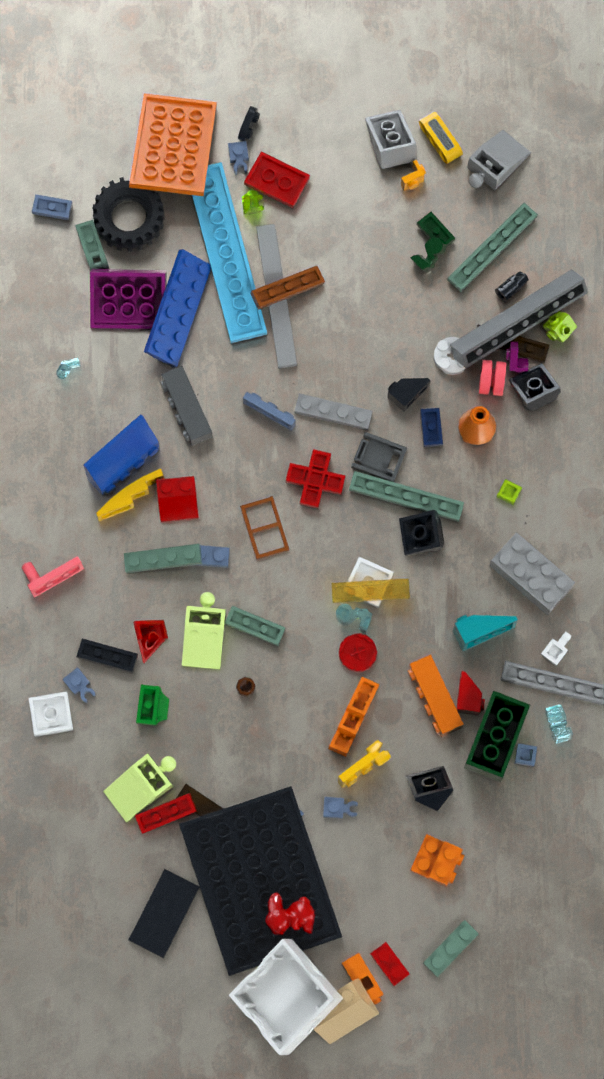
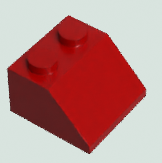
[156,476,199,522]

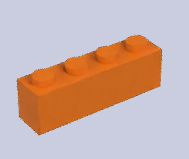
[407,654,464,737]

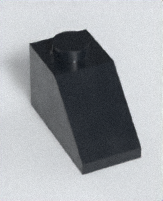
[388,378,431,412]

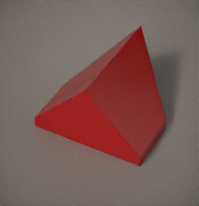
[133,620,168,664]

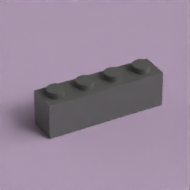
[160,366,213,446]

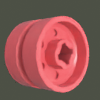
[479,360,506,396]

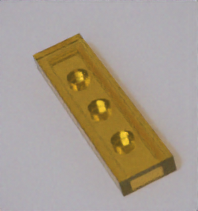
[331,579,410,603]

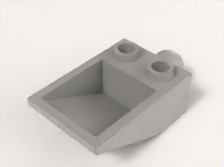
[467,130,531,190]

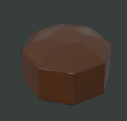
[236,677,256,697]

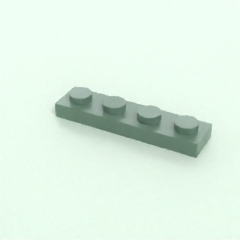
[124,544,202,573]

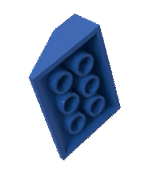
[83,414,159,496]

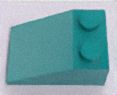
[453,615,518,651]

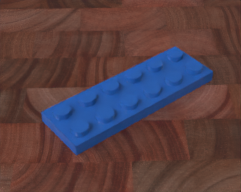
[144,249,211,368]

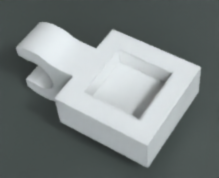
[541,631,572,666]

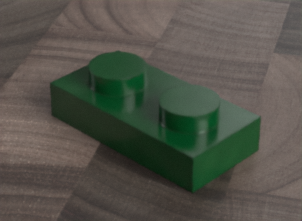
[417,212,455,247]

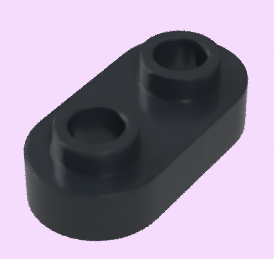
[238,106,260,142]

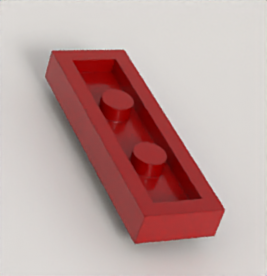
[135,793,197,834]

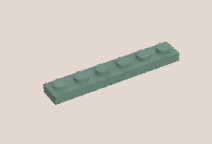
[447,203,538,292]
[349,471,464,522]

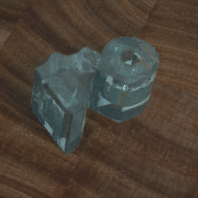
[336,604,373,635]
[545,704,573,744]

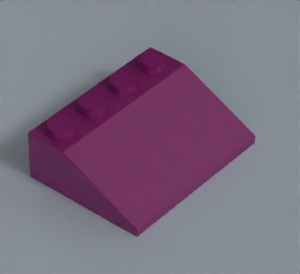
[90,269,167,329]

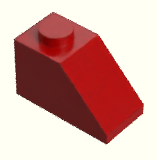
[456,671,485,716]

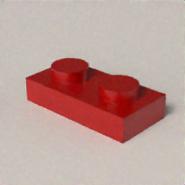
[370,942,410,986]

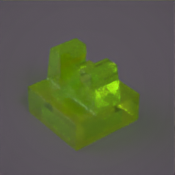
[242,190,264,215]

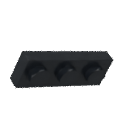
[76,638,138,673]

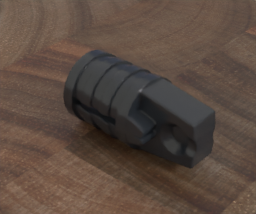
[495,271,529,302]

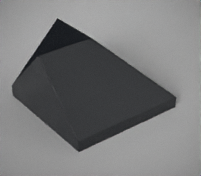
[406,766,453,811]

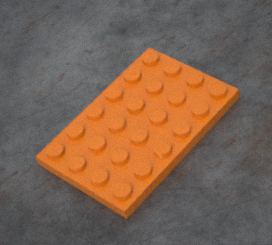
[129,93,217,196]

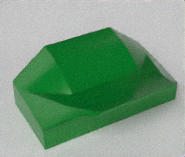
[136,684,169,726]

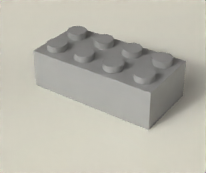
[490,532,575,615]

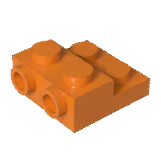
[410,834,465,887]

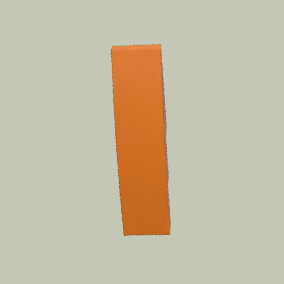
[328,677,380,757]

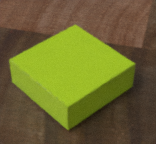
[496,479,522,505]

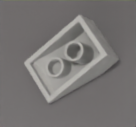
[365,110,417,169]

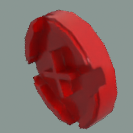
[339,633,377,672]

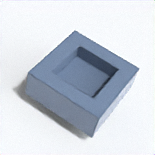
[514,743,537,767]

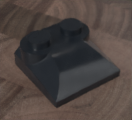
[509,363,561,410]
[399,510,444,556]

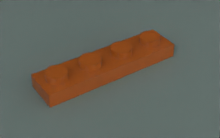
[250,266,325,310]

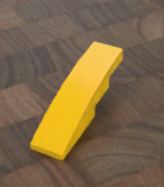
[96,468,164,521]

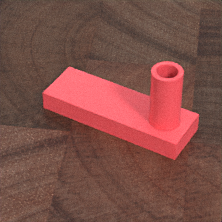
[21,556,84,598]

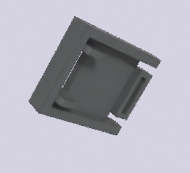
[351,432,407,482]

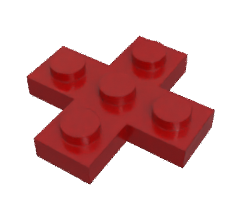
[286,449,346,509]

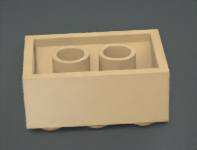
[314,978,379,1044]

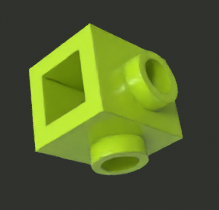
[543,311,577,343]

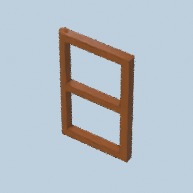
[240,496,289,560]

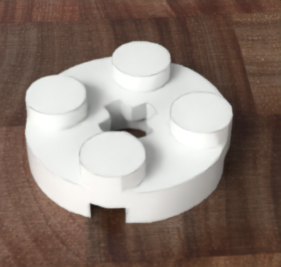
[434,337,466,375]

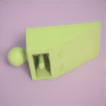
[182,592,226,670]
[103,753,176,822]

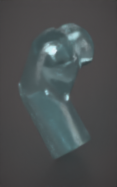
[56,358,81,379]

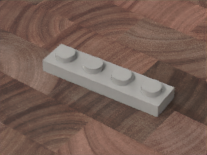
[295,393,373,430]

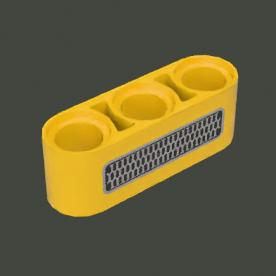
[418,112,463,164]

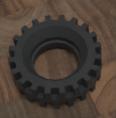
[92,177,165,252]

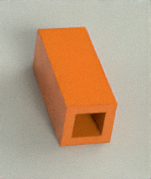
[341,953,384,1005]

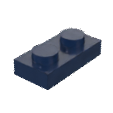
[420,408,443,447]

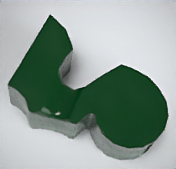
[410,238,447,271]

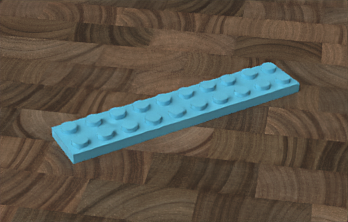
[192,162,267,343]

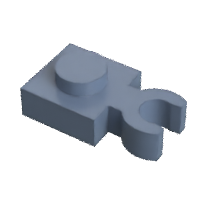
[228,141,249,175]
[63,667,96,703]
[323,797,358,819]

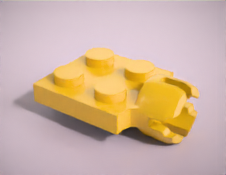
[338,740,391,788]

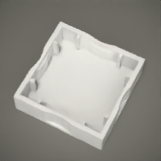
[229,939,343,1055]

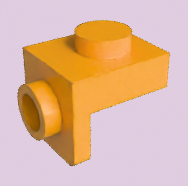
[401,160,426,191]

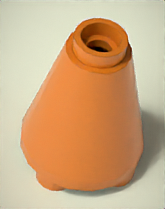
[458,406,496,445]

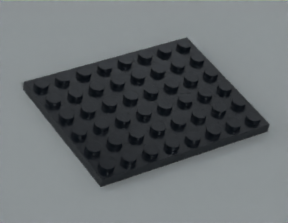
[179,786,342,976]

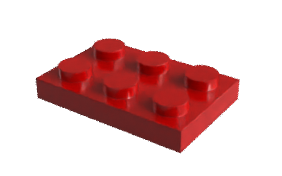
[244,151,310,208]

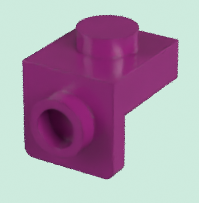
[506,342,529,372]

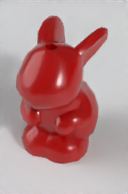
[266,893,315,936]

